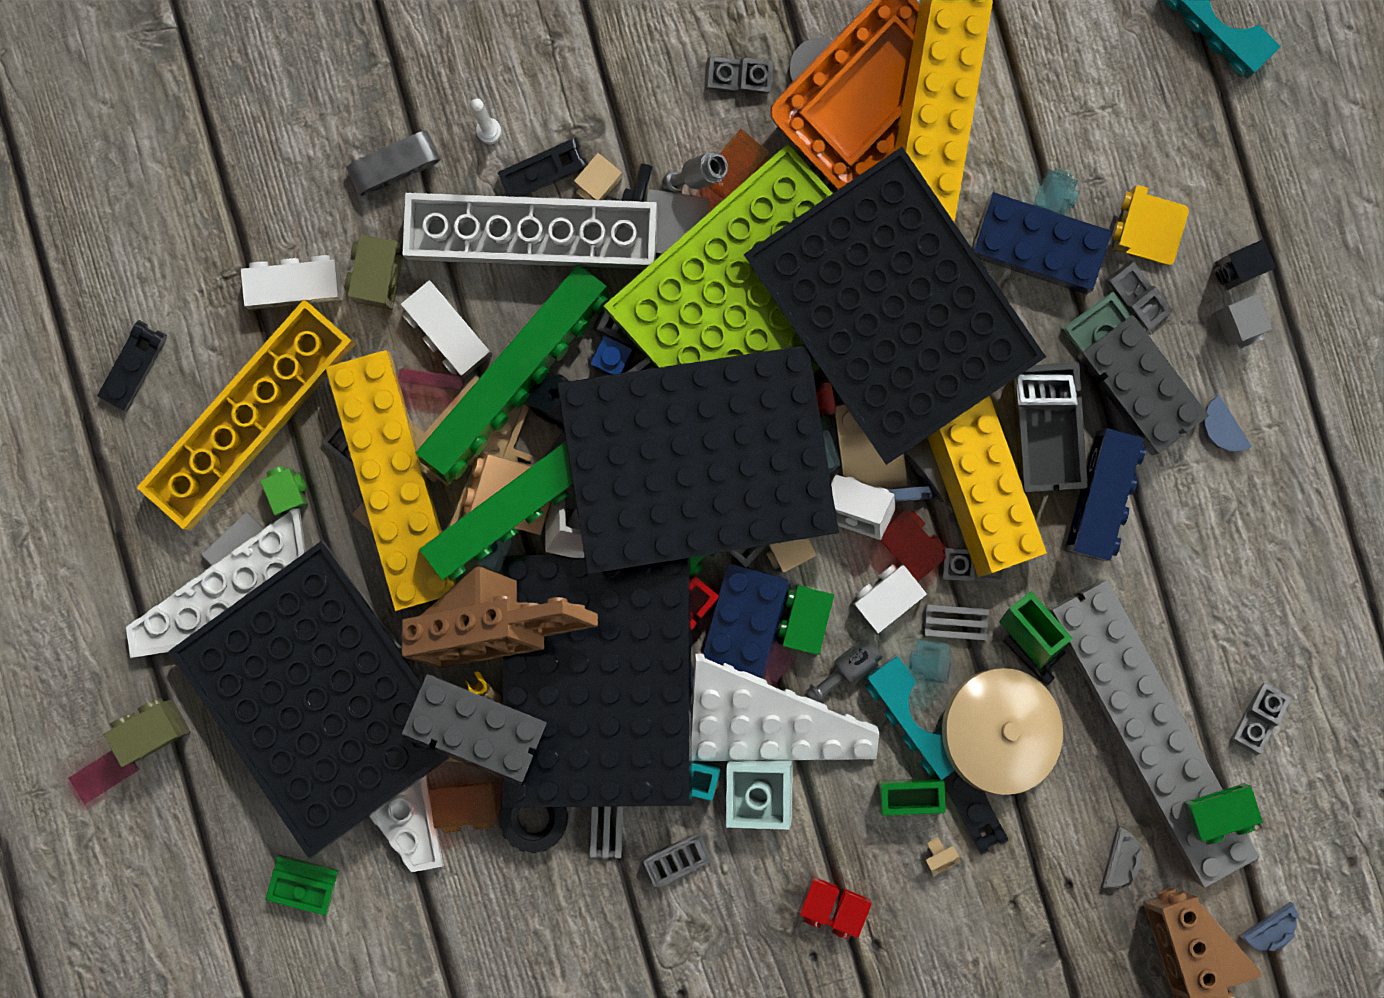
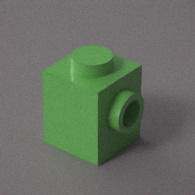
[260,466,308,516]

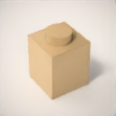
[574,153,623,200]
[766,538,817,573]

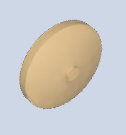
[942,668,1063,795]

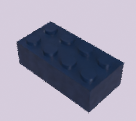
[972,192,1112,295]
[1064,428,1146,561]
[703,563,792,680]

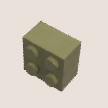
[344,234,404,310]
[103,698,191,767]

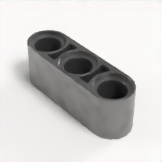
[346,131,441,197]

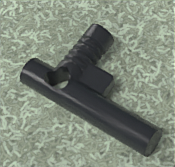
[605,163,653,202]
[1002,634,1066,686]

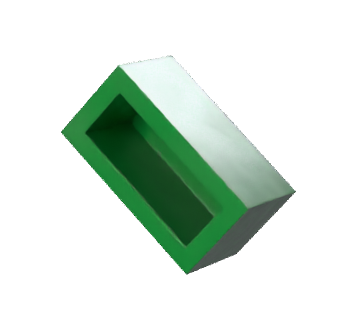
[778,585,835,655]
[999,591,1073,669]
[878,778,946,816]
[1184,783,1263,845]

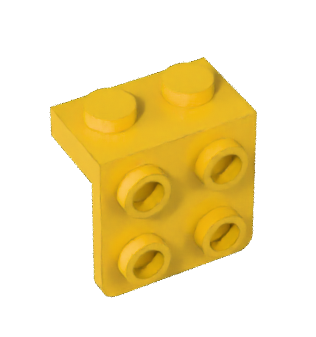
[1112,185,1189,265]

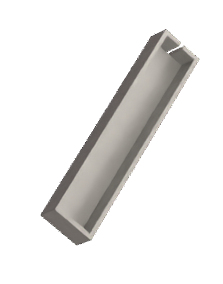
[1048,580,1260,888]

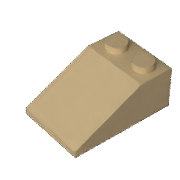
[832,402,907,489]

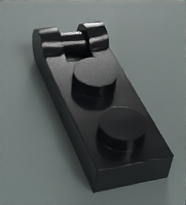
[497,138,589,197]
[97,320,167,411]
[942,771,1009,855]

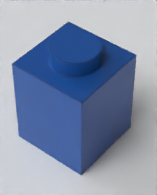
[591,336,633,375]

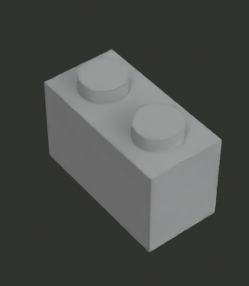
[1215,294,1272,349]

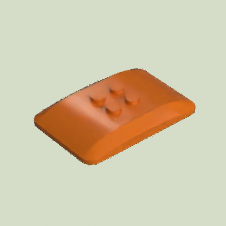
[770,0,920,190]

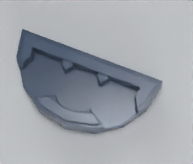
[1203,395,1252,452]
[888,486,935,502]
[1239,902,1298,951]

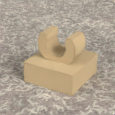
[926,837,961,877]

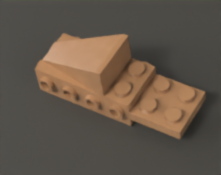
[401,567,598,668]
[1143,888,1262,998]

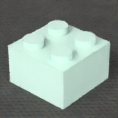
[726,760,793,830]

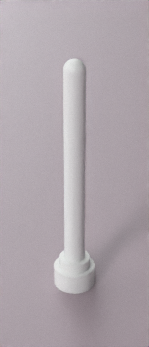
[470,98,502,145]

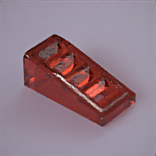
[815,382,836,419]

